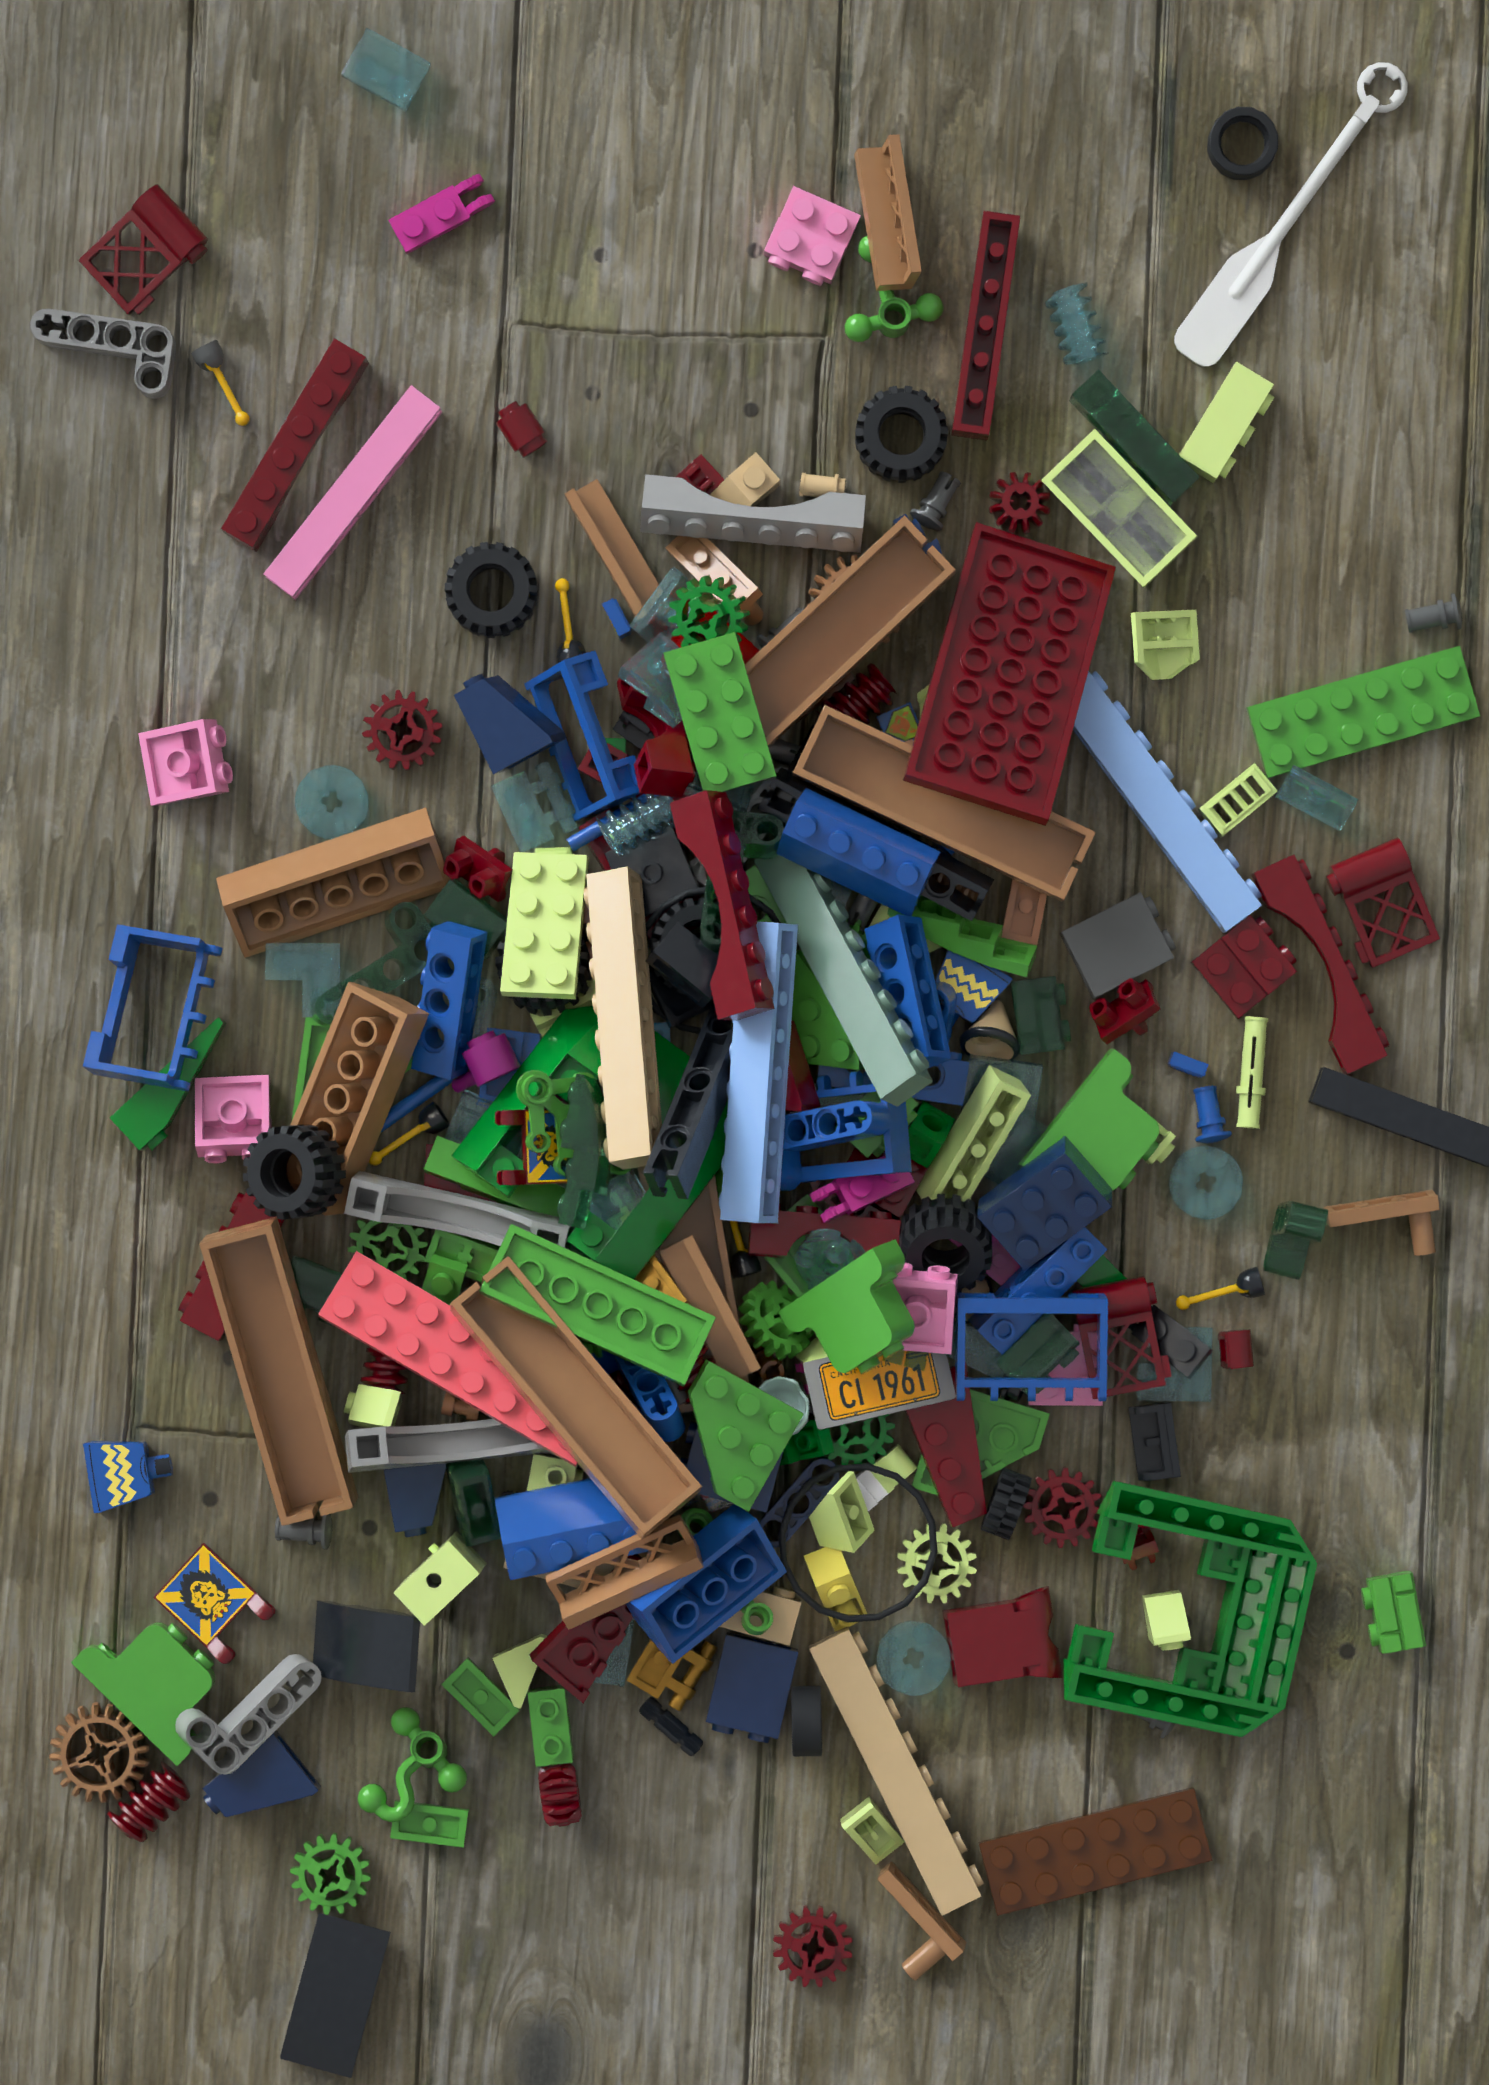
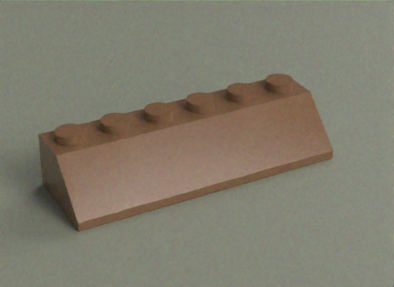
[216,807,454,958]
[287,982,429,1216]

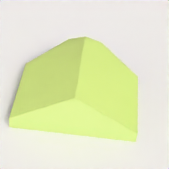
[1131,610,1200,680]

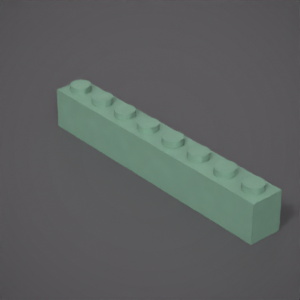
[754,842,933,1107]

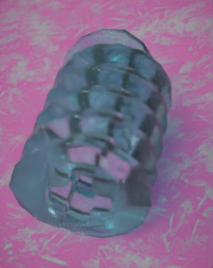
[1045,282,1109,365]
[596,794,675,857]

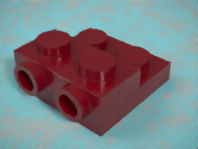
[1191,915,1297,1019]

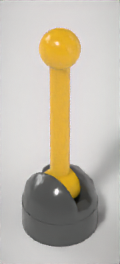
[191,340,250,426]

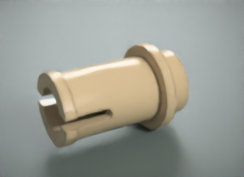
[799,473,846,497]

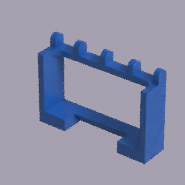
[524,650,640,822]
[83,924,223,1091]
[800,1071,912,1183]
[955,1293,1108,1401]

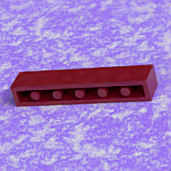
[951,211,1020,441]

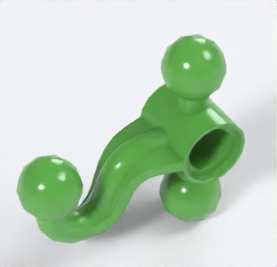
[844,236,944,342]
[357,1707,467,1822]

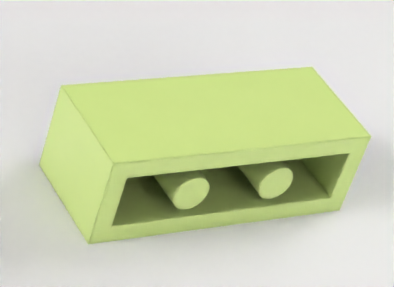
[1176,362,1275,483]

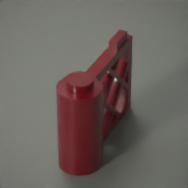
[78,184,208,315]
[1326,837,1440,968]
[1071,1276,1172,1399]

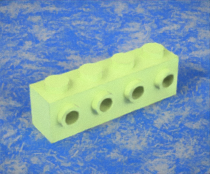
[916,1065,1031,1202]

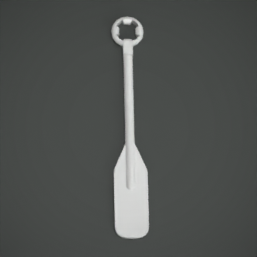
[1174,62,1408,367]

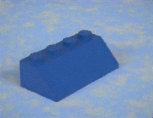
[776,788,941,916]
[495,1478,649,1580]
[626,1504,787,1664]

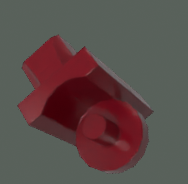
[443,836,513,902]
[1089,978,1161,1045]

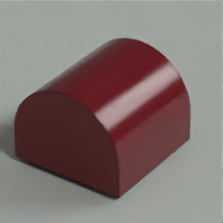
[1218,1329,1254,1369]

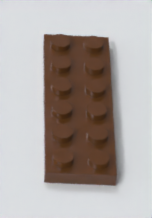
[978,1787,1213,1916]

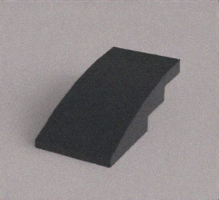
[313,1601,420,1692]
[280,1913,391,2078]

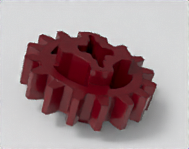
[362,690,443,771]
[1023,1467,1102,1548]
[773,1905,853,1987]

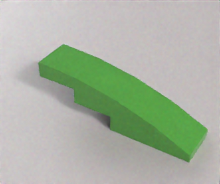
[887,895,1037,977]
[424,1136,579,1219]

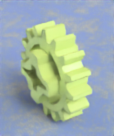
[897,1523,977,1603]

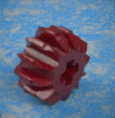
[989,472,1051,534]
[538,1763,582,1827]

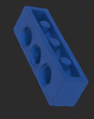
[864,914,952,1068]
[411,921,488,1080]
[816,1052,969,1106]
[968,1227,1108,1355]

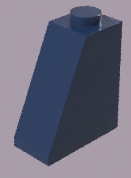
[454,674,567,774]
[383,1463,449,1537]
[202,1730,321,1817]

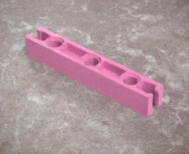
[264,385,442,600]

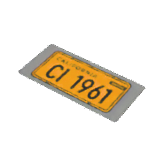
[803,1350,956,1430]

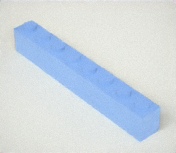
[1073,671,1262,933]
[719,922,798,1223]

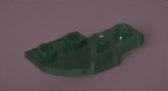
[557,1074,611,1230]

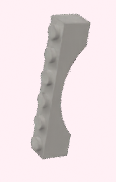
[640,474,866,553]
[344,1171,575,1250]
[345,1419,551,1473]

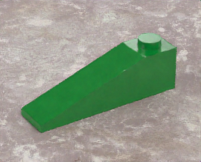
[110,1017,227,1151]

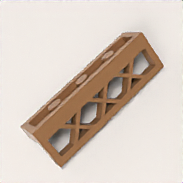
[854,134,922,291]
[564,479,671,625]
[660,1235,761,1378]
[545,1514,704,1630]

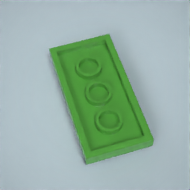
[663,632,777,792]

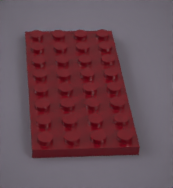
[903,522,1116,826]

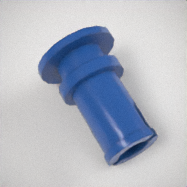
[1193,1086,1232,1143]

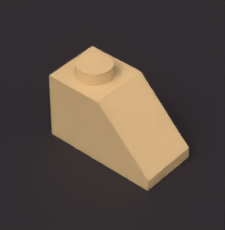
[710,452,780,507]

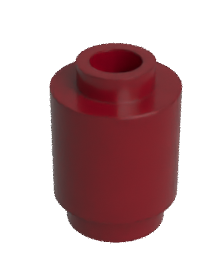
[496,401,547,458]

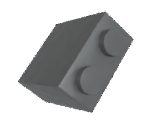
[1059,892,1176,999]

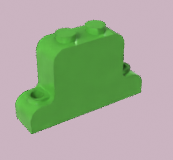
[1018,1049,1159,1191]
[778,1239,915,1374]
[71,1622,215,1766]

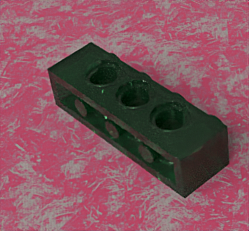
[1069,369,1200,507]

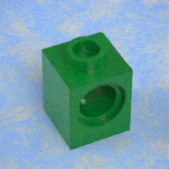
[908,1101,955,1168]

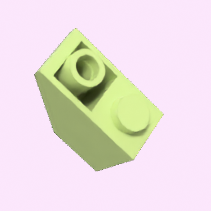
[1142,1590,1191,1651]

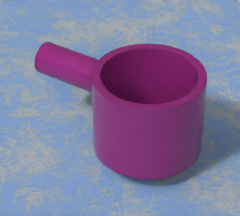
[452,1030,521,1093]

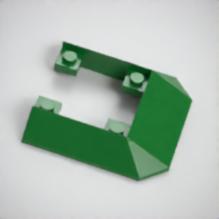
[451,1005,728,1280]
[1063,1481,1317,1737]

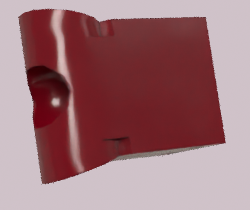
[942,1586,1063,1687]

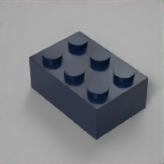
[977,1136,1112,1271]

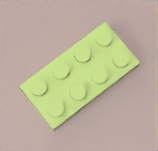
[500,852,589,1000]

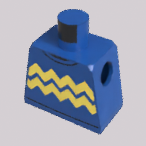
[935,950,1012,1026]
[83,1441,173,1513]

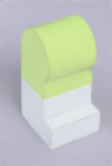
[856,1444,917,1511]

